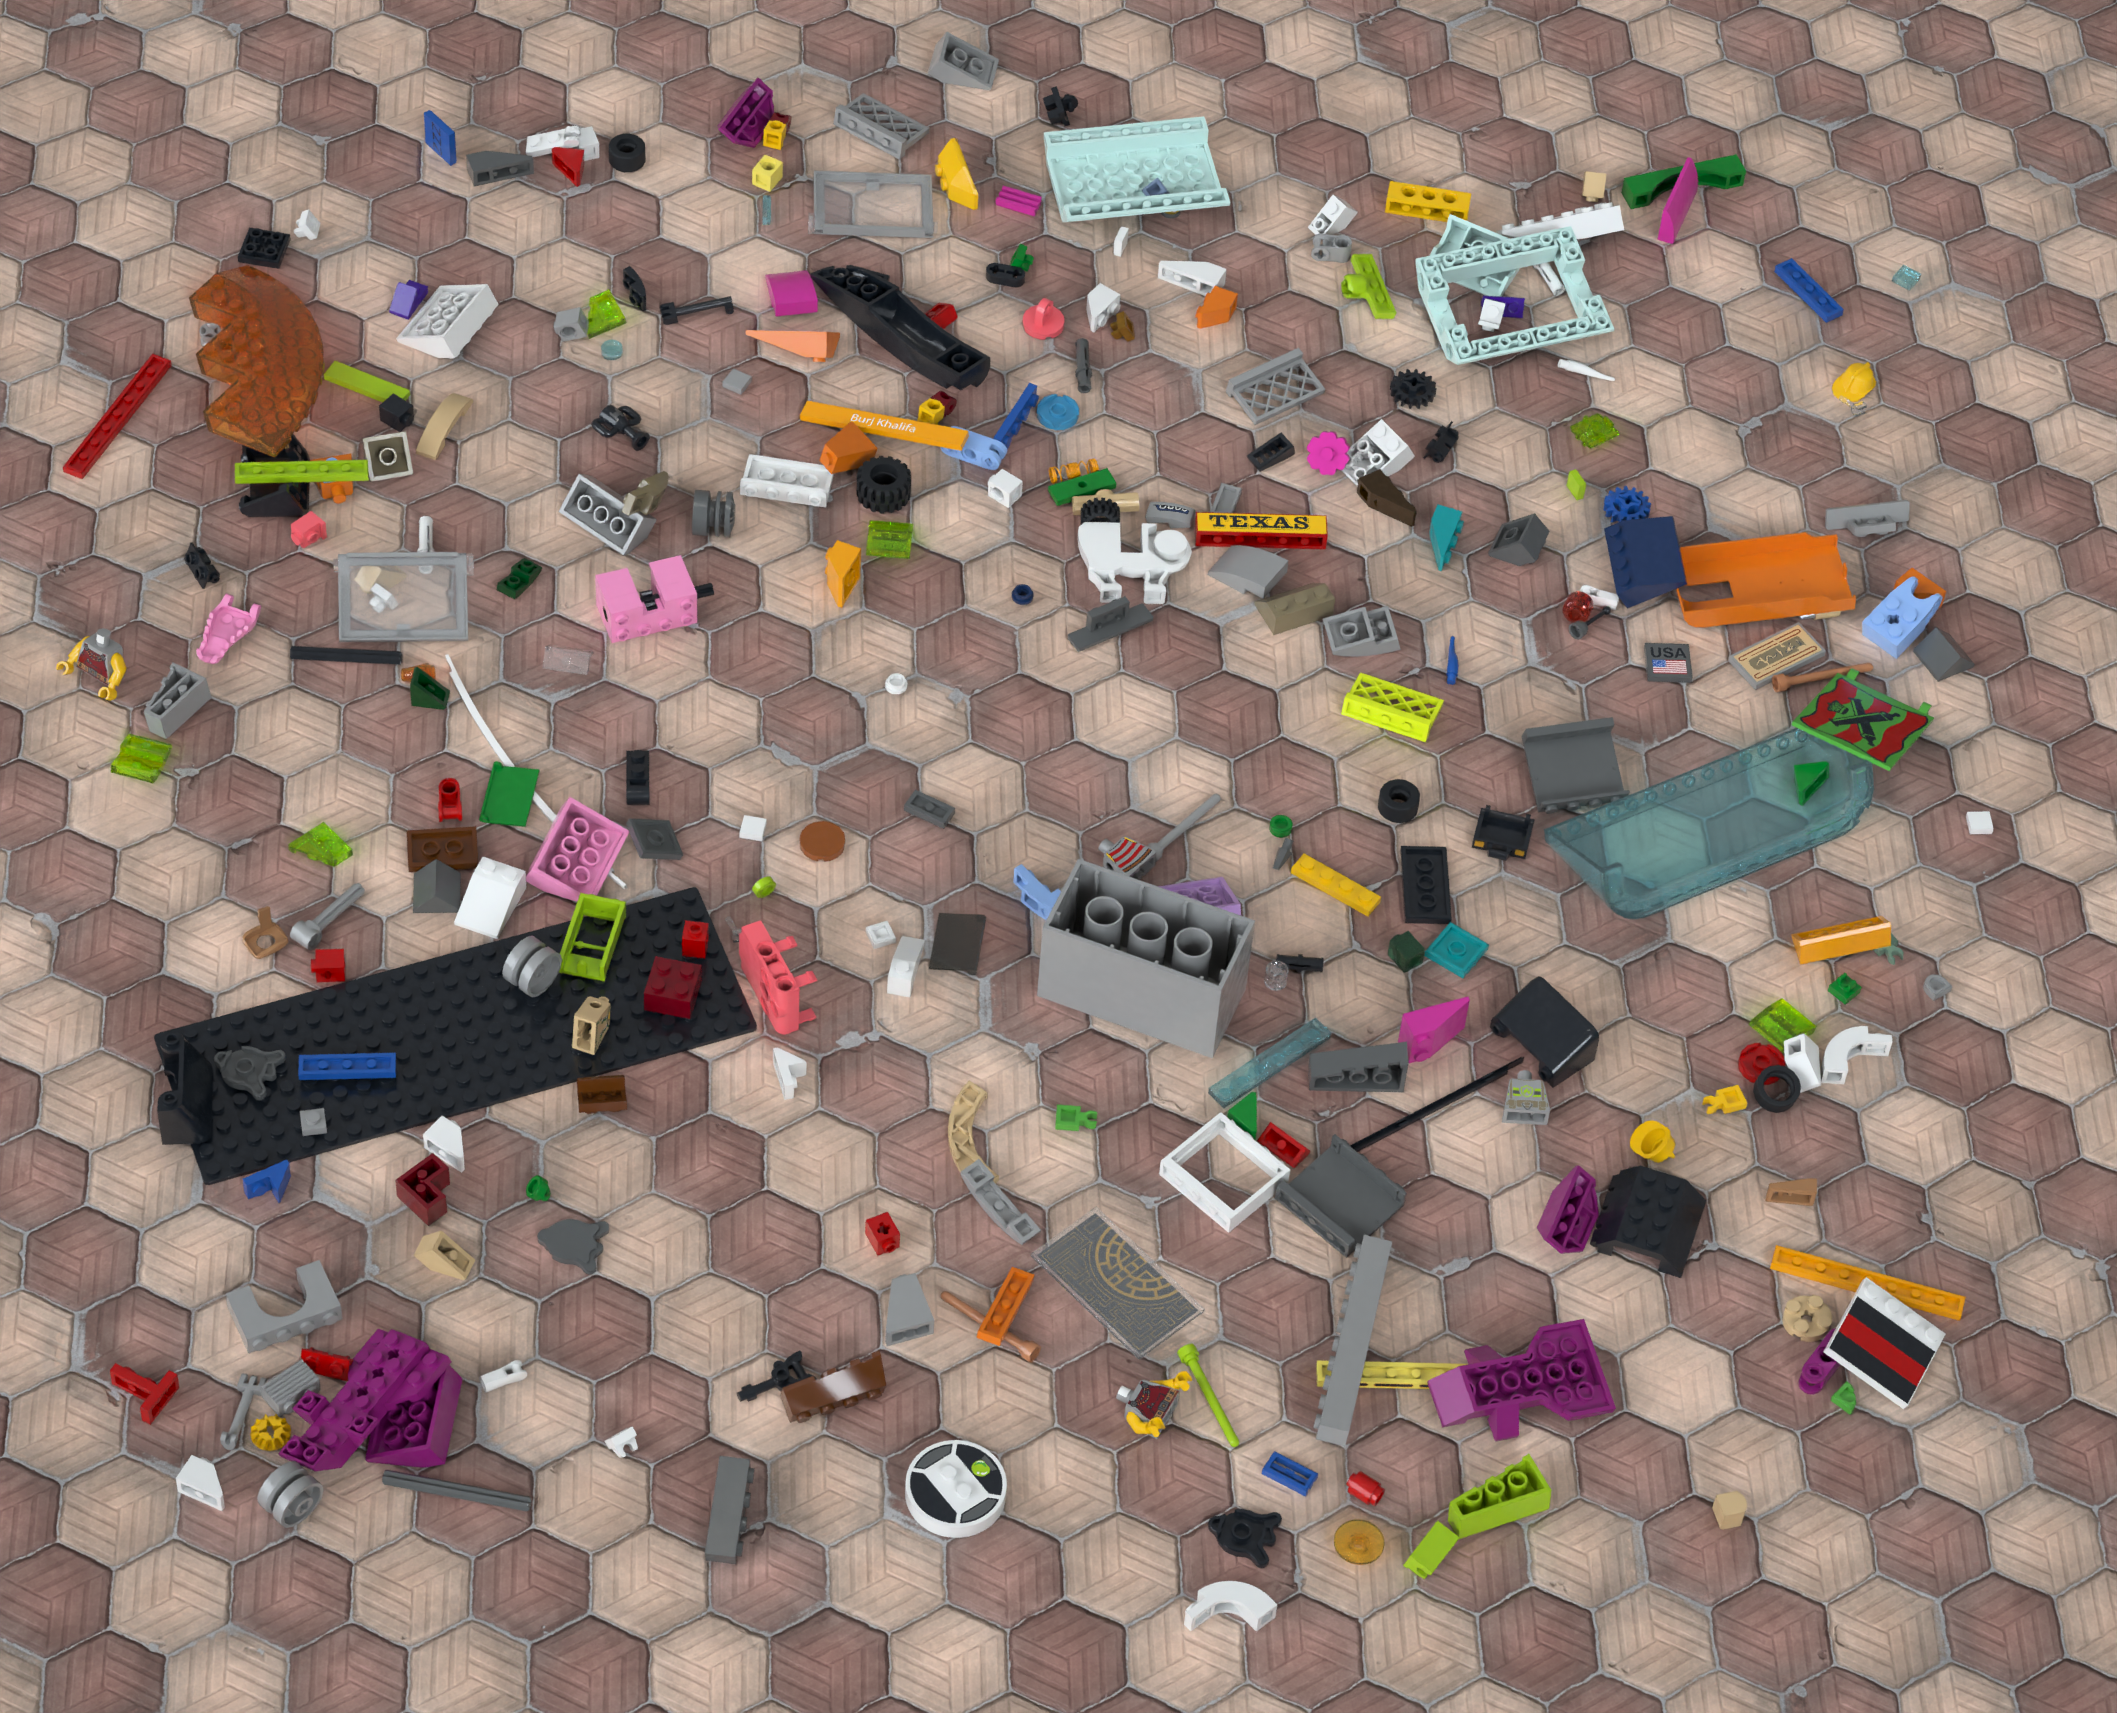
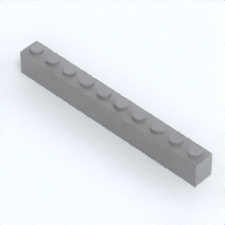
[1313,1235,1392,1446]

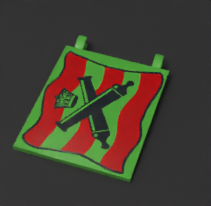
[1792,668,1934,771]

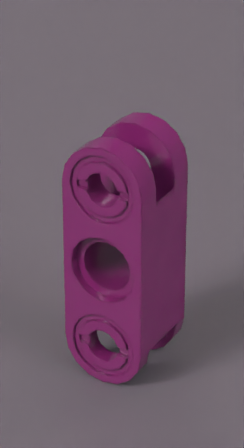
[1798,1328,1841,1395]

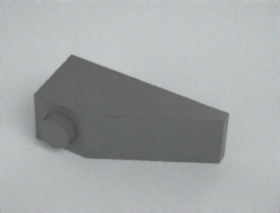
[466,151,534,186]

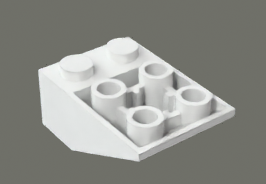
[1341,419,1415,486]

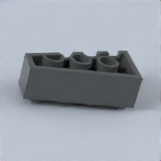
[1308,1042,1408,1092]
[705,1456,755,1564]

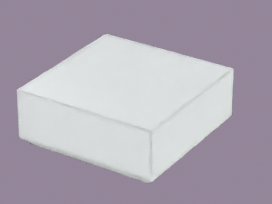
[1113,227,1129,257]
[1966,811,1993,834]
[739,815,767,841]
[866,921,896,949]

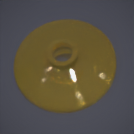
[1334,1519,1385,1565]

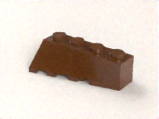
[780,1350,886,1423]

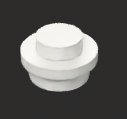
[885,673,908,694]

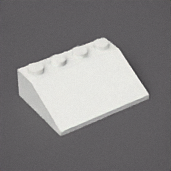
[396,284,499,359]

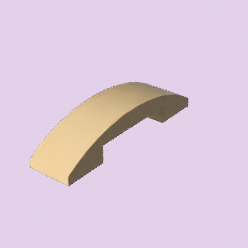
[416,393,473,460]

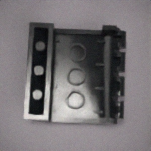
[1590,1165,1706,1278]

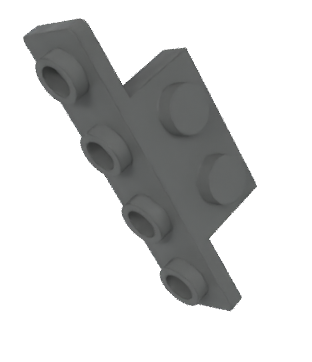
[1068,596,1153,652]

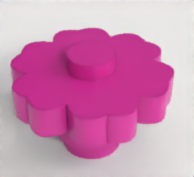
[1307,431,1350,475]

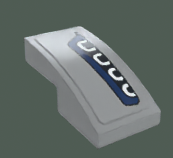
[1145,502,1196,529]

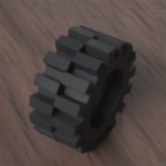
[1081,497,1120,525]

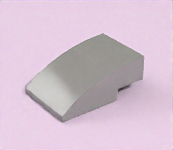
[1207,545,1288,599]
[1323,606,1401,657]

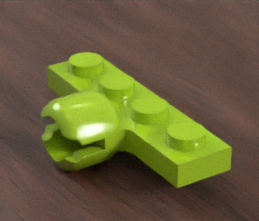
[1341,254,1397,319]

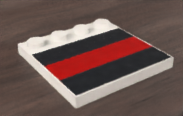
[1823,1277,1946,1409]

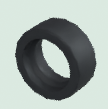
[1753,1065,1801,1113]

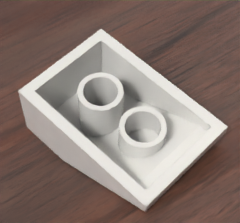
[454,857,526,939]

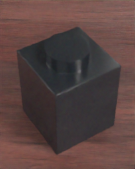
[379,394,414,432]

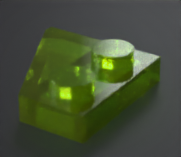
[587,290,627,339]
[288,822,353,867]

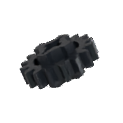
[1390,369,1437,409]

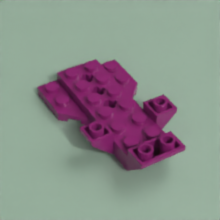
[1427,1319,1616,1442]
[278,1329,452,1471]

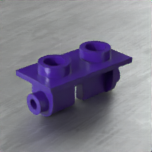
[1481,296,1525,318]

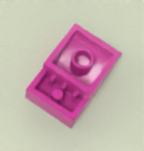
[765,270,818,317]

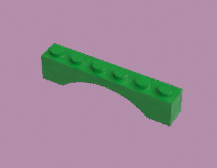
[1621,154,1746,209]

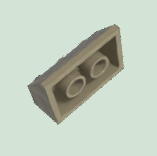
[1254,582,1335,635]

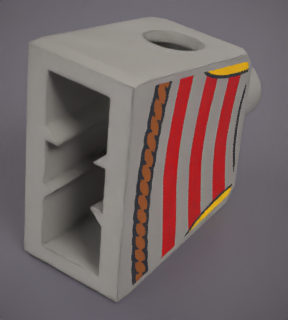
[1099,836,1156,880]

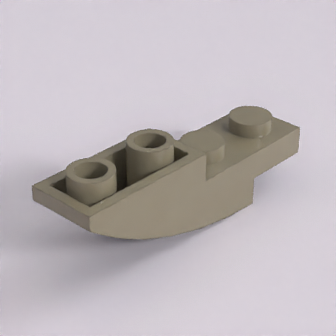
[622,471,669,516]

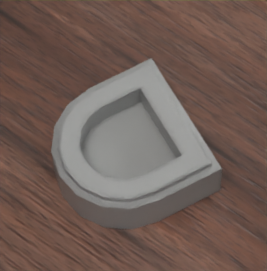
[1923,974,1952,1001]

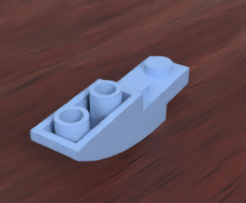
[1013,864,1061,920]

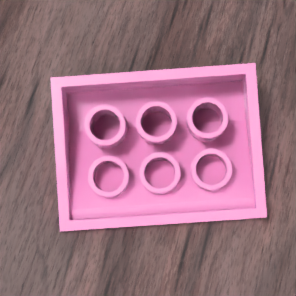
[526,797,629,902]

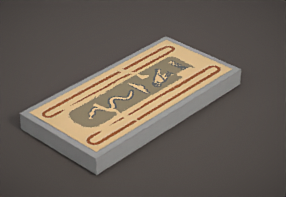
[1728,622,1826,690]

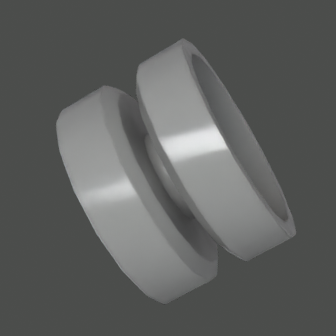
[502,936,562,997]
[257,1461,324,1528]

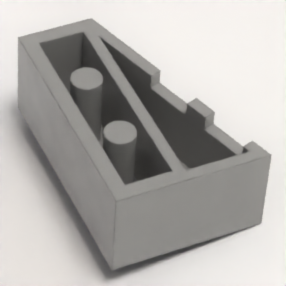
[144,662,212,739]

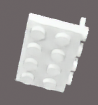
[740,454,834,507]

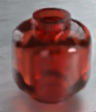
[1562,591,1593,623]

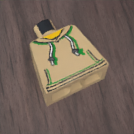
[572,996,611,1055]

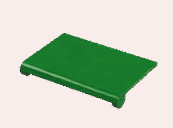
[479,761,540,827]

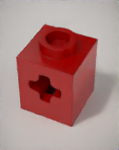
[682,920,709,959]
[311,949,345,983]
[865,1212,900,1256]

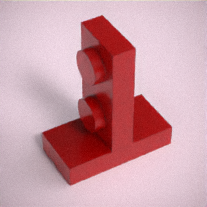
[110,1363,179,1425]

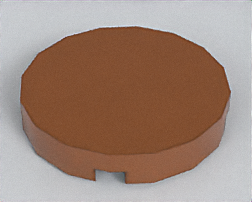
[799,821,845,862]

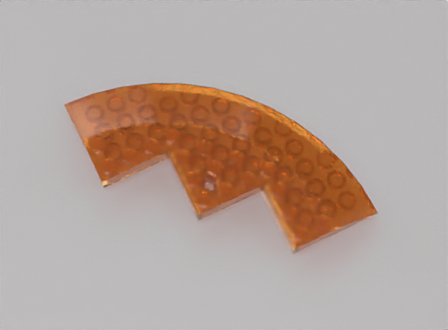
[189,265,325,457]

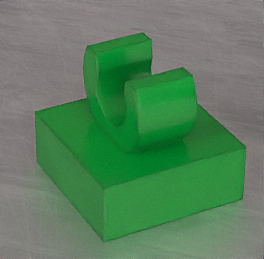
[1009,243,1034,271]
[1828,973,1862,1005]

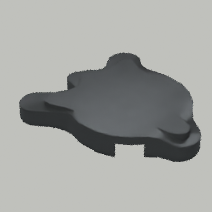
[214,1046,286,1100]
[537,1219,609,1275]

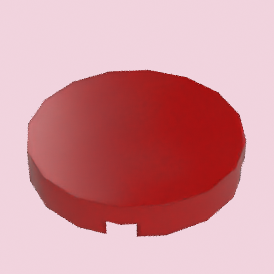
[1738,1043,1786,1085]

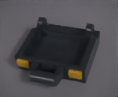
[1472,805,1535,861]

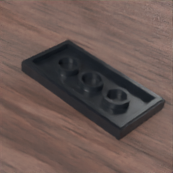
[1400,846,1452,924]

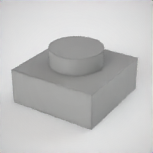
[300,1108,327,1136]

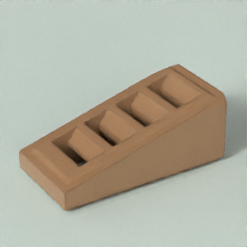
[1765,1178,1817,1206]

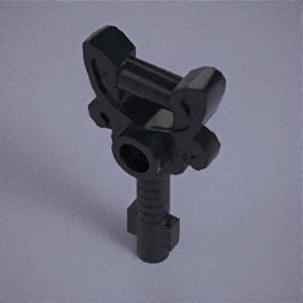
[737,1351,817,1402]

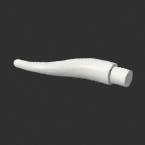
[1558,359,1615,381]

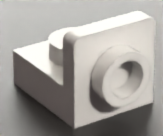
[1478,298,1506,332]

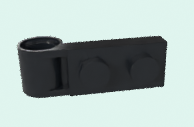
[626,750,650,805]

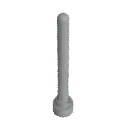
[1147,794,1221,862]

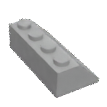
[558,474,657,556]

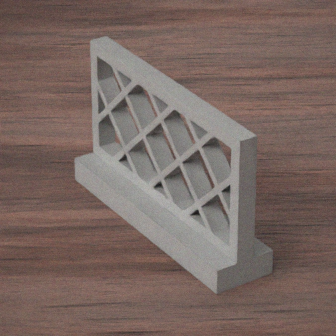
[833,93,929,160]
[1225,348,1325,425]

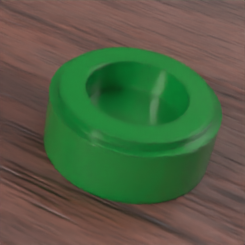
[1269,815,1293,838]

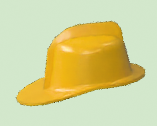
[1832,362,1876,403]
[1630,1120,1675,1163]

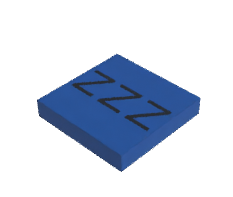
[424,110,457,166]

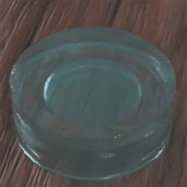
[601,340,623,360]

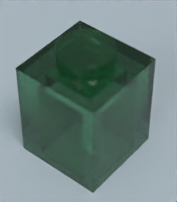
[1388,931,1425,973]

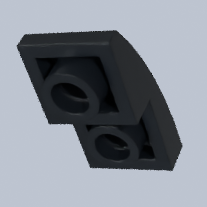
[623,266,646,312]

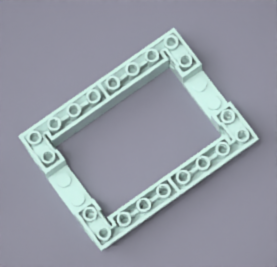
[1415,226,1614,365]

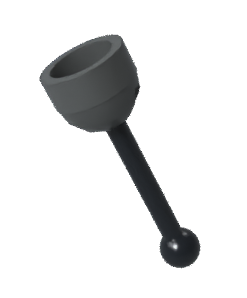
[1569,606,1611,640]

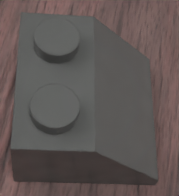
[1488,513,1550,566]

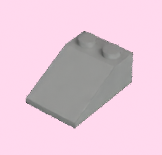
[928,32,999,91]

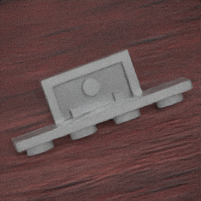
[1825,500,1910,537]

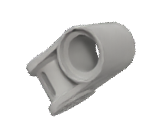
[1311,233,1352,263]

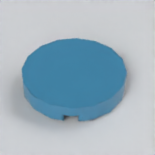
[1036,394,1079,430]

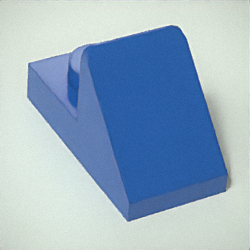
[243,1160,291,1203]

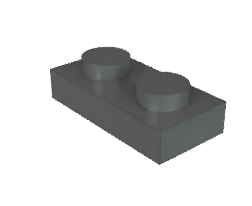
[904,790,955,829]

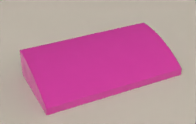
[1657,157,1698,244]

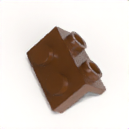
[577,1075,627,1114]

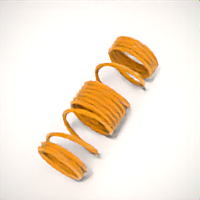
[1049,458,1099,484]

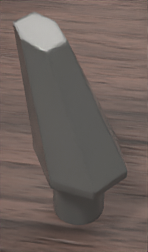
[1273,838,1294,870]

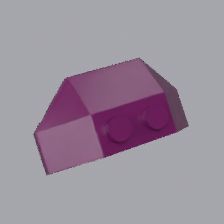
[717,77,774,148]
[1536,1165,1599,1254]

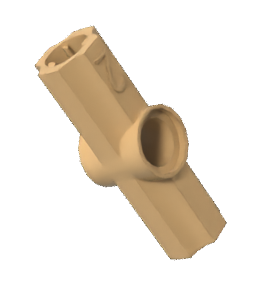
[1072,489,1139,518]

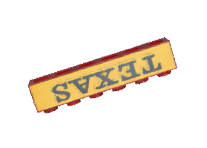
[1194,512,1328,549]

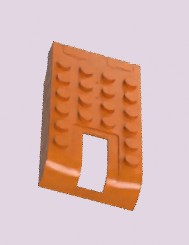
[1676,532,1856,627]

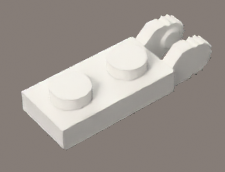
[526,125,581,157]

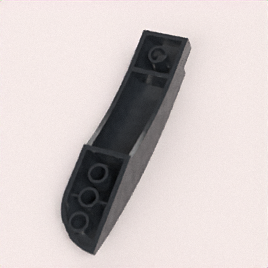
[811,265,991,390]

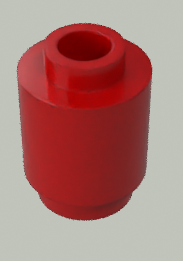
[1346,1471,1385,1506]

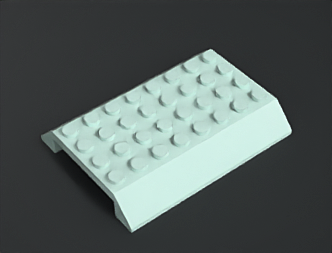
[1044,116,1230,222]

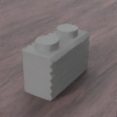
[260,1359,321,1417]

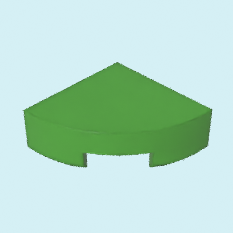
[1831,1381,1856,1415]

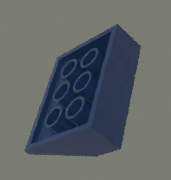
[1604,516,1687,609]

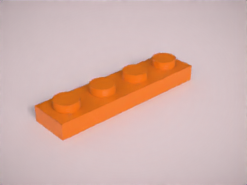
[977,1267,1035,1346]

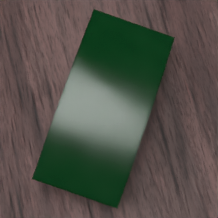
[497,558,542,600]

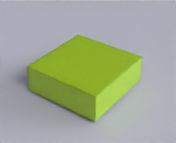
[1566,469,1586,500]

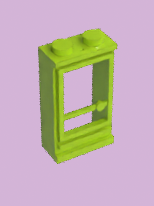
[559,893,626,981]

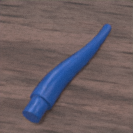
[1446,636,1459,685]

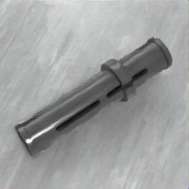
[1075,338,1092,393]

